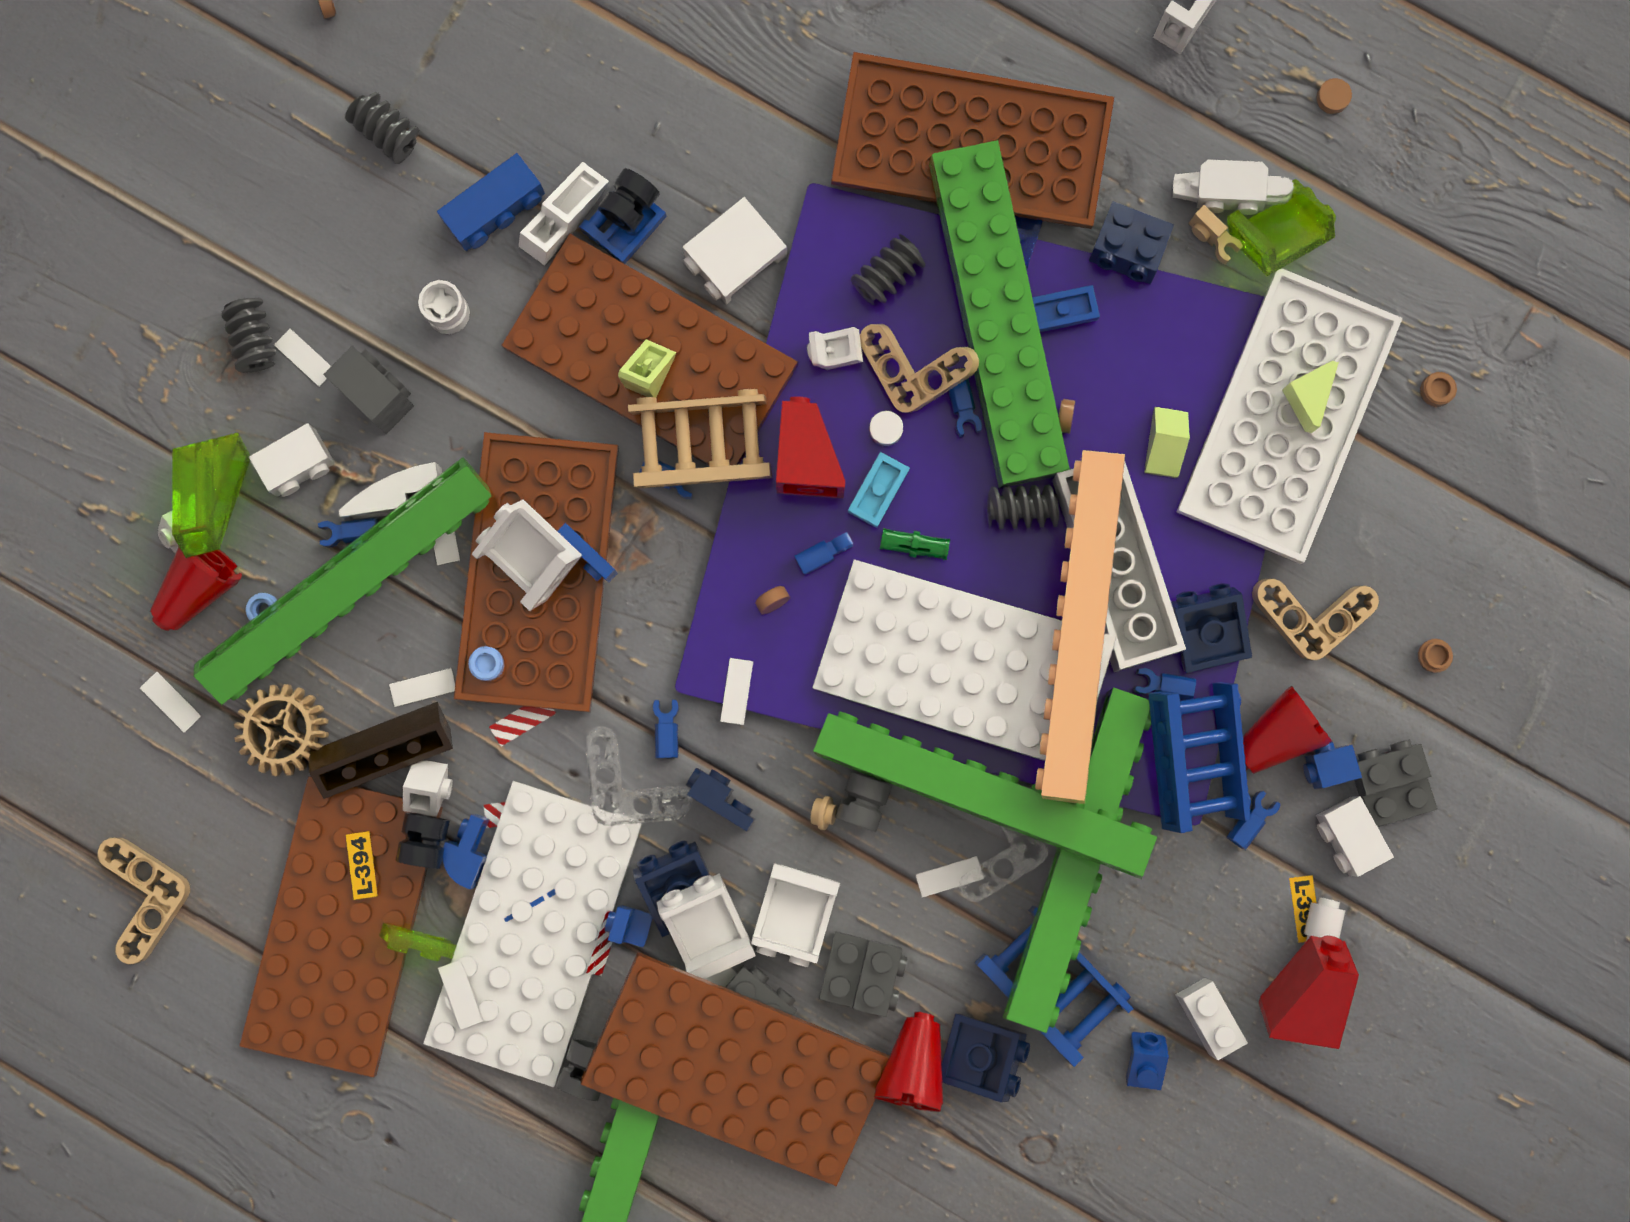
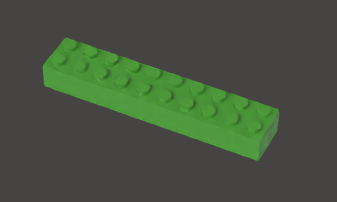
[929,140,1070,488]

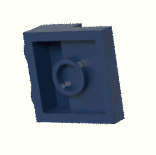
[1089,201,1174,285]
[1171,583,1252,673]
[686,768,755,831]
[633,841,710,937]
[942,1013,1030,1103]

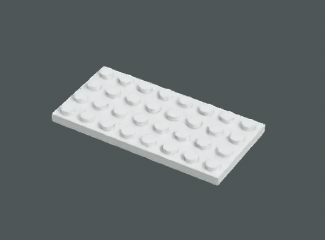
[1176,267,1402,564]
[813,560,1116,761]
[423,781,643,1087]

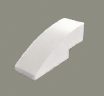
[519,162,609,266]
[339,462,442,521]

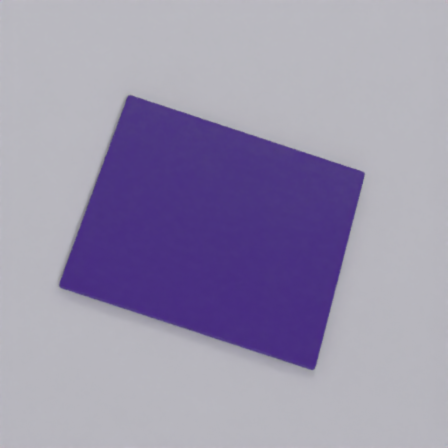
[675,183,1266,826]

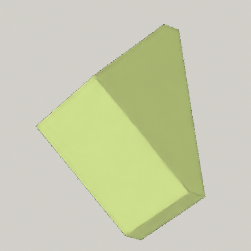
[618,340,676,397]
[1282,361,1339,433]
[1144,407,1190,478]

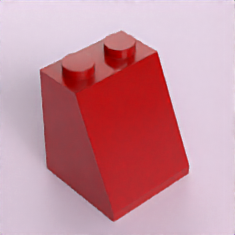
[776,397,845,499]
[1259,935,1359,1049]

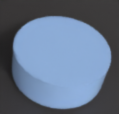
[468,646,504,681]

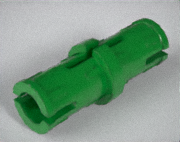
[880,528,950,560]

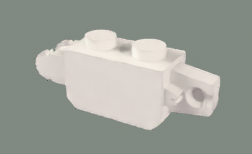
[1172,160,1294,215]

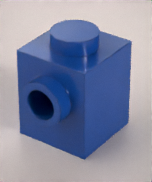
[1303,742,1362,789]

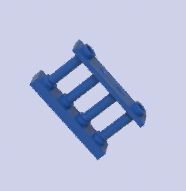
[1148,682,1251,833]
[974,906,1134,1067]

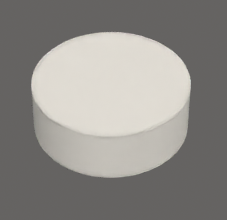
[869,411,903,446]

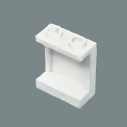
[1153,0,1216,54]
[683,197,787,305]
[472,500,582,611]
[751,863,840,967]
[657,873,756,979]

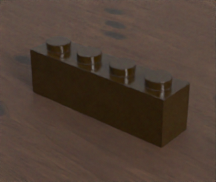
[309,702,453,799]

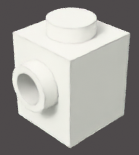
[403,760,453,817]

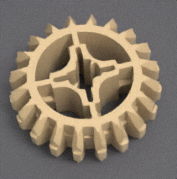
[234,684,329,776]

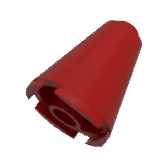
[150,536,242,631]
[1243,686,1332,774]
[874,1012,943,1112]

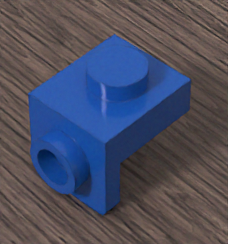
[605,905,653,947]
[1126,1032,1169,1090]

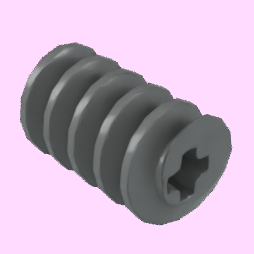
[345,92,420,164]
[851,234,926,305]
[221,298,276,373]
[987,485,1059,529]

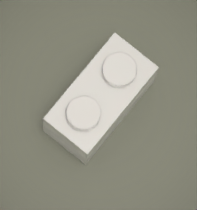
[249,423,336,497]
[1316,796,1394,877]
[1175,978,1248,1060]

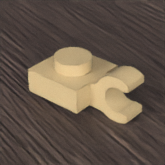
[1189,205,1243,265]

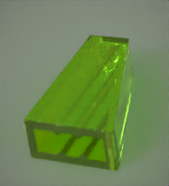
[172,433,250,558]

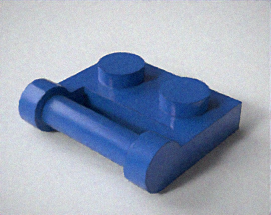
[579,203,667,264]

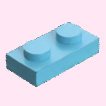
[848,452,910,528]

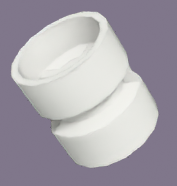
[418,280,470,334]

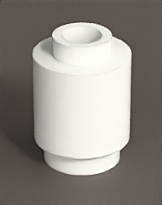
[1304,897,1346,941]

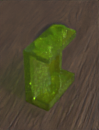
[1227,179,1336,276]

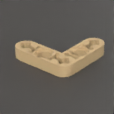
[860,324,979,413]
[1252,579,1379,660]
[98,838,190,964]

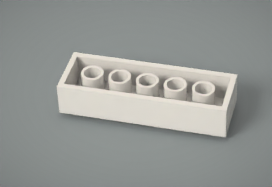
[1052,463,1186,672]

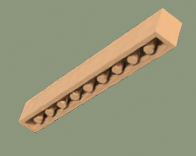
[1035,450,1125,804]

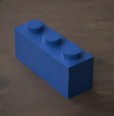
[437,153,545,251]

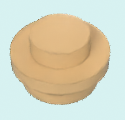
[811,796,838,830]

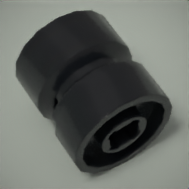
[598,168,660,233]
[395,813,450,869]

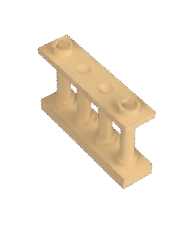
[628,389,772,489]

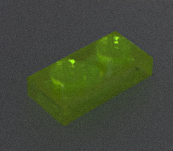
[379,923,457,961]

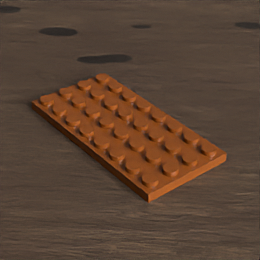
[831,52,1114,229]
[501,234,798,466]
[454,432,619,713]
[240,776,443,1078]
[581,952,890,1186]

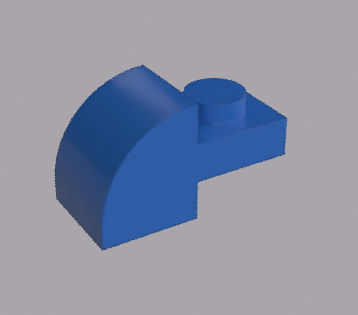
[443,814,490,889]

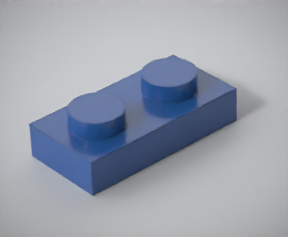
[1032,285,1100,332]
[557,523,618,583]

